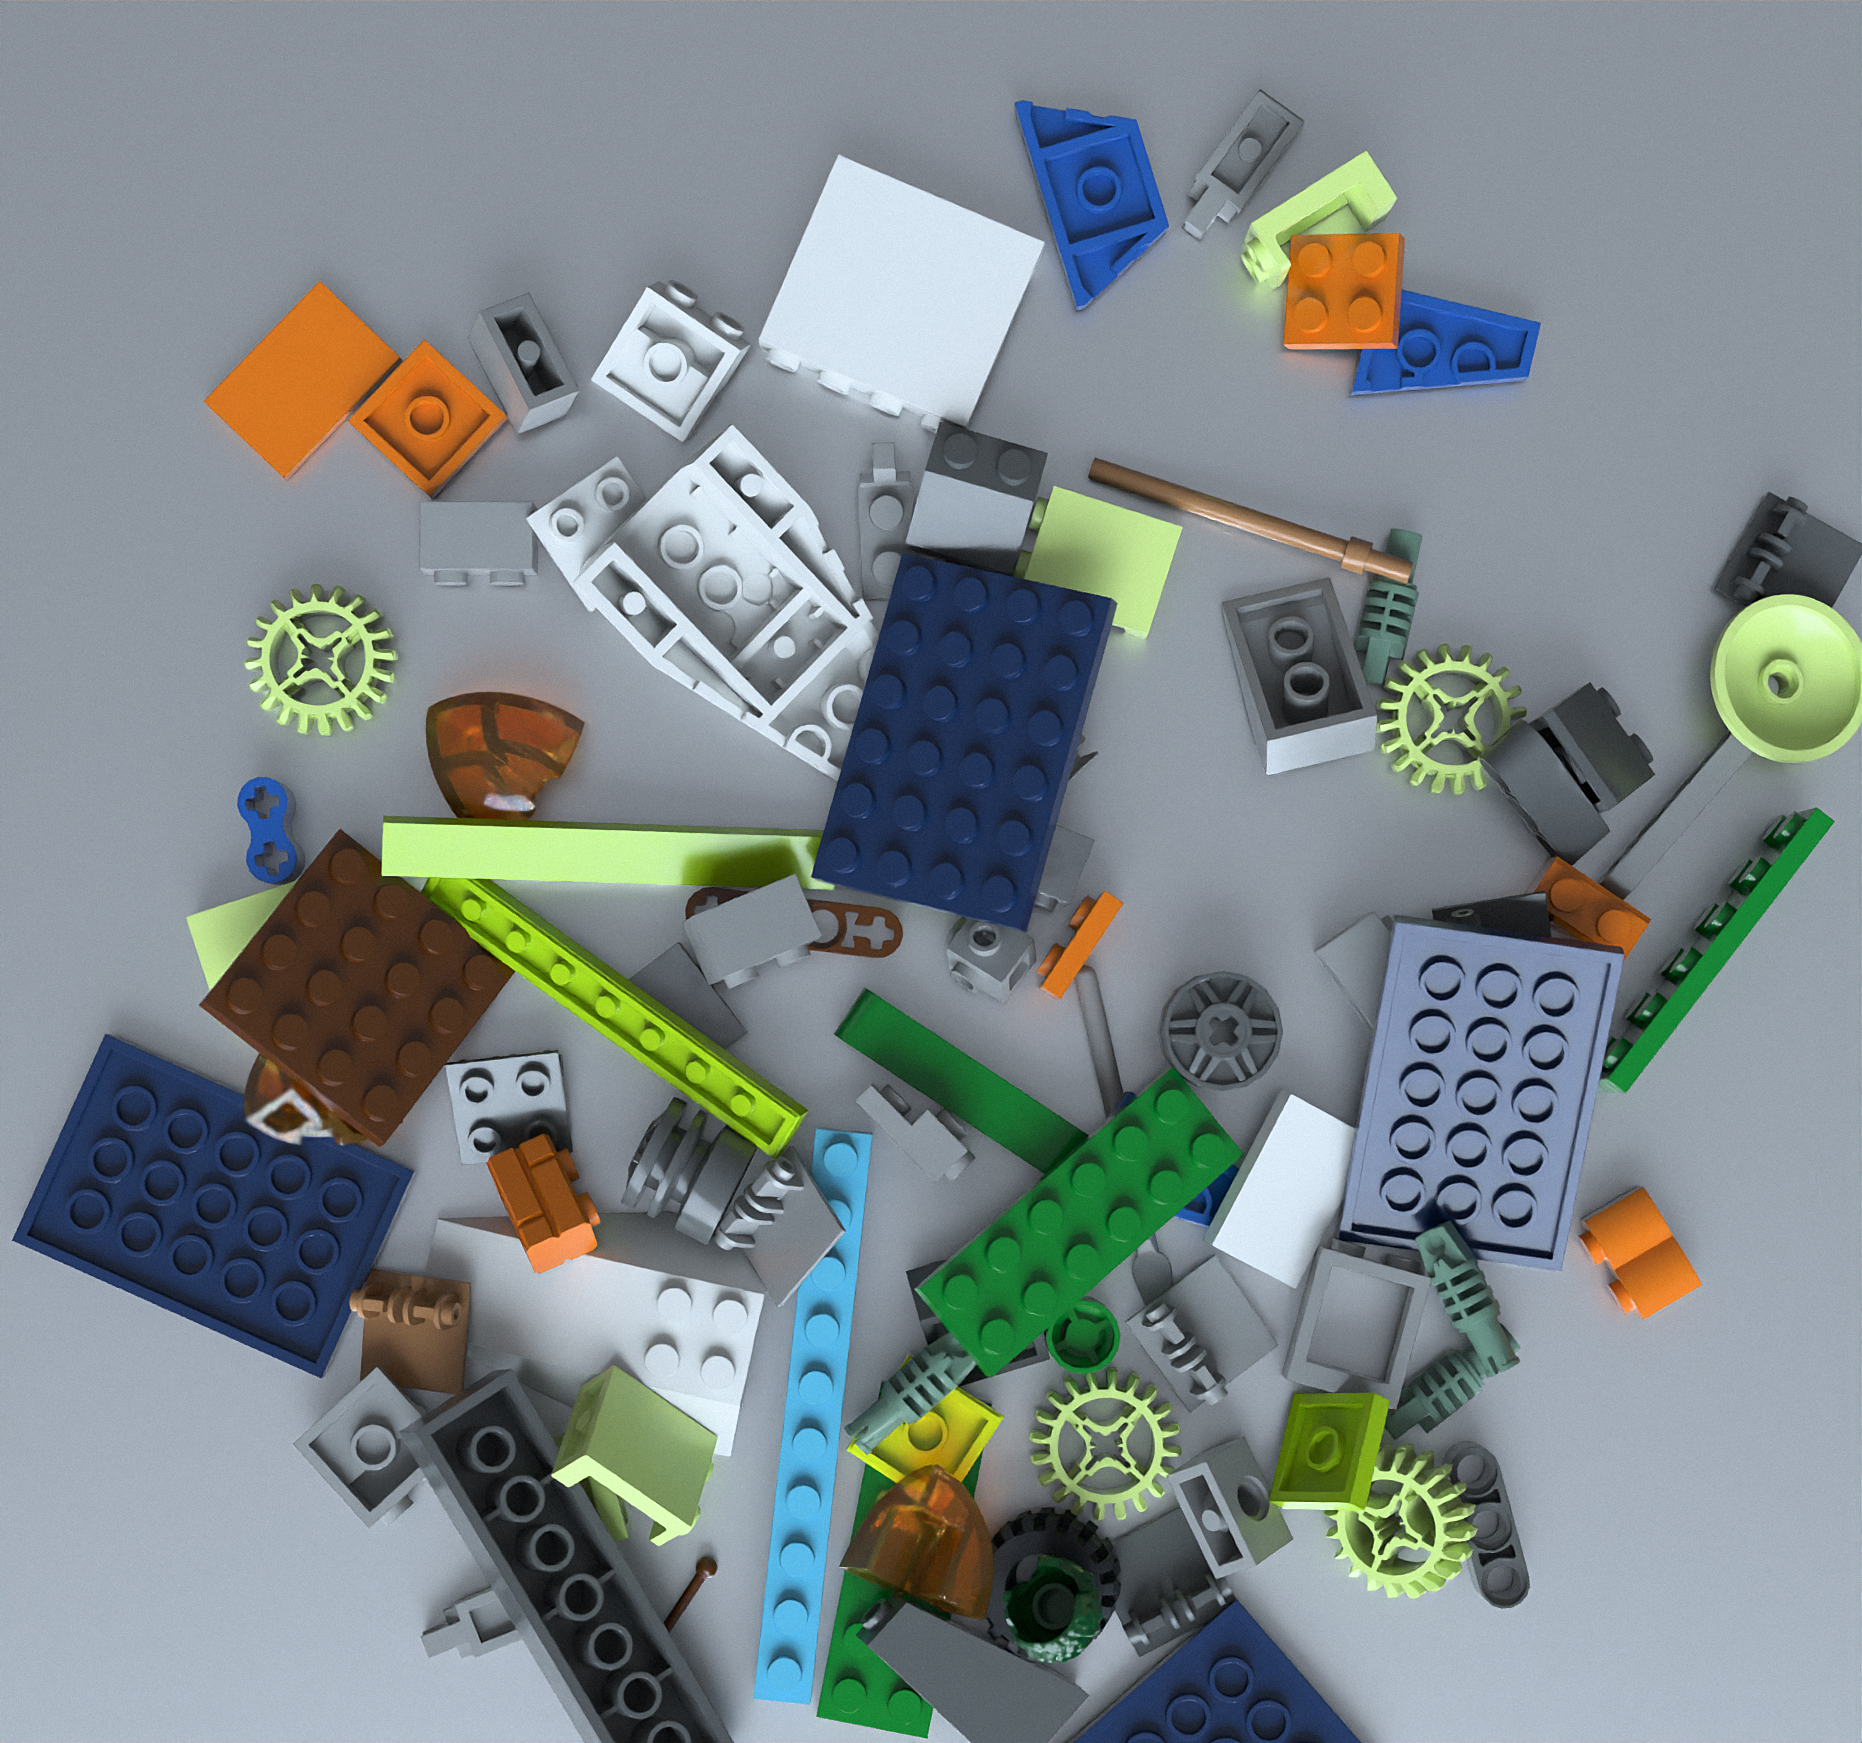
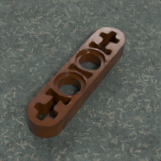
[685,887,903,959]

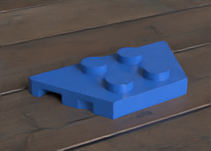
[1014,100,1169,311]

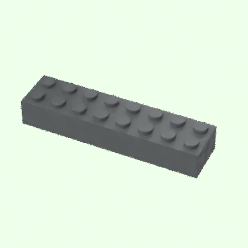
[399,1369,734,1743]

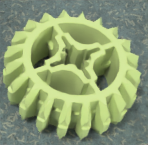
[244,584,398,736]
[1375,643,1527,796]
[1029,1366,1182,1521]
[1323,1444,1478,1598]

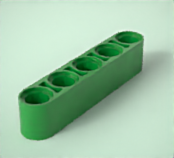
[834,987,1089,1174]

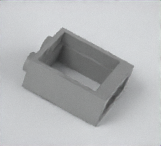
[1281,1238,1431,1410]

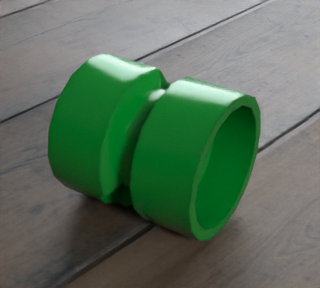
[1044,1296,1120,1374]

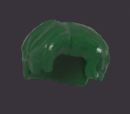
[1002,1554,1103,1664]

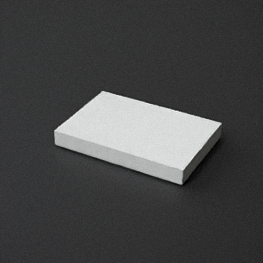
[1203,1089,1355,1289]

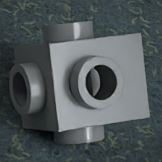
[945,917,1036,1004]

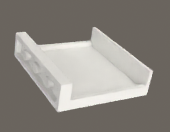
[758,155,1045,433]

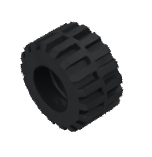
[972,1507,1122,1661]

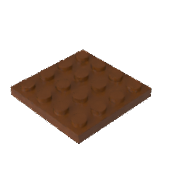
[199,829,515,1147]

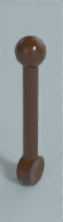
[663,1557,718,1634]

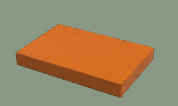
[204,281,403,480]

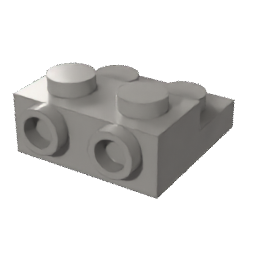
[855,1083,975,1183]
[293,1365,431,1528]

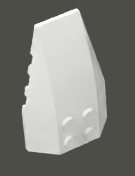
[572,424,879,782]
[425,1211,767,1456]

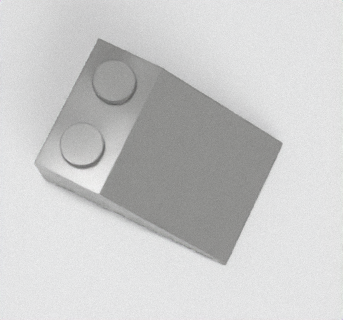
[1222,577,1377,776]

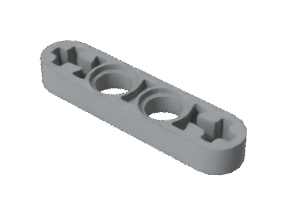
[1598,730,1753,900]

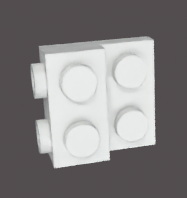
[591,280,751,442]

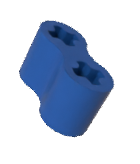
[237,777,305,885]

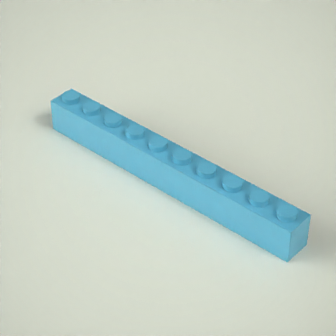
[753,1127,873,1705]

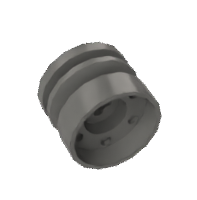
[1157,971,1283,1091]
[621,1097,758,1245]

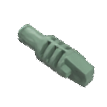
[1354,528,1422,686]
[1416,1221,1520,1378]
[1384,1323,1521,1440]
[844,1332,976,1455]

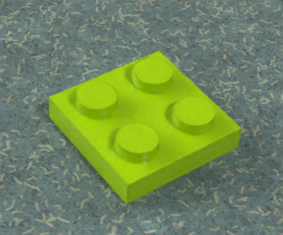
[1268,1393,1390,1510]

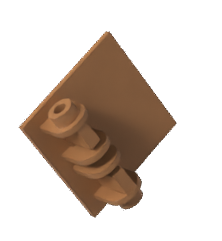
[349,1269,471,1395]

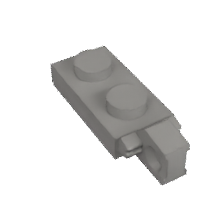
[1182,89,1305,240]
[857,442,917,601]
[420,1587,522,1658]

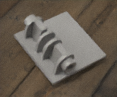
[713,1146,846,1307]
[1125,1254,1279,1413]

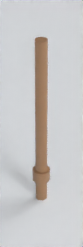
[1088,457,1414,584]

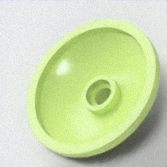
[1710,594,1862,763]

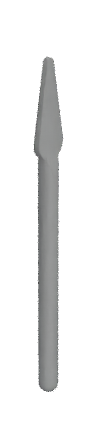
[1075,965,1173,1306]

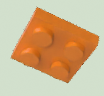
[1283,233,1405,350]
[348,339,508,499]
[1036,891,1124,1000]

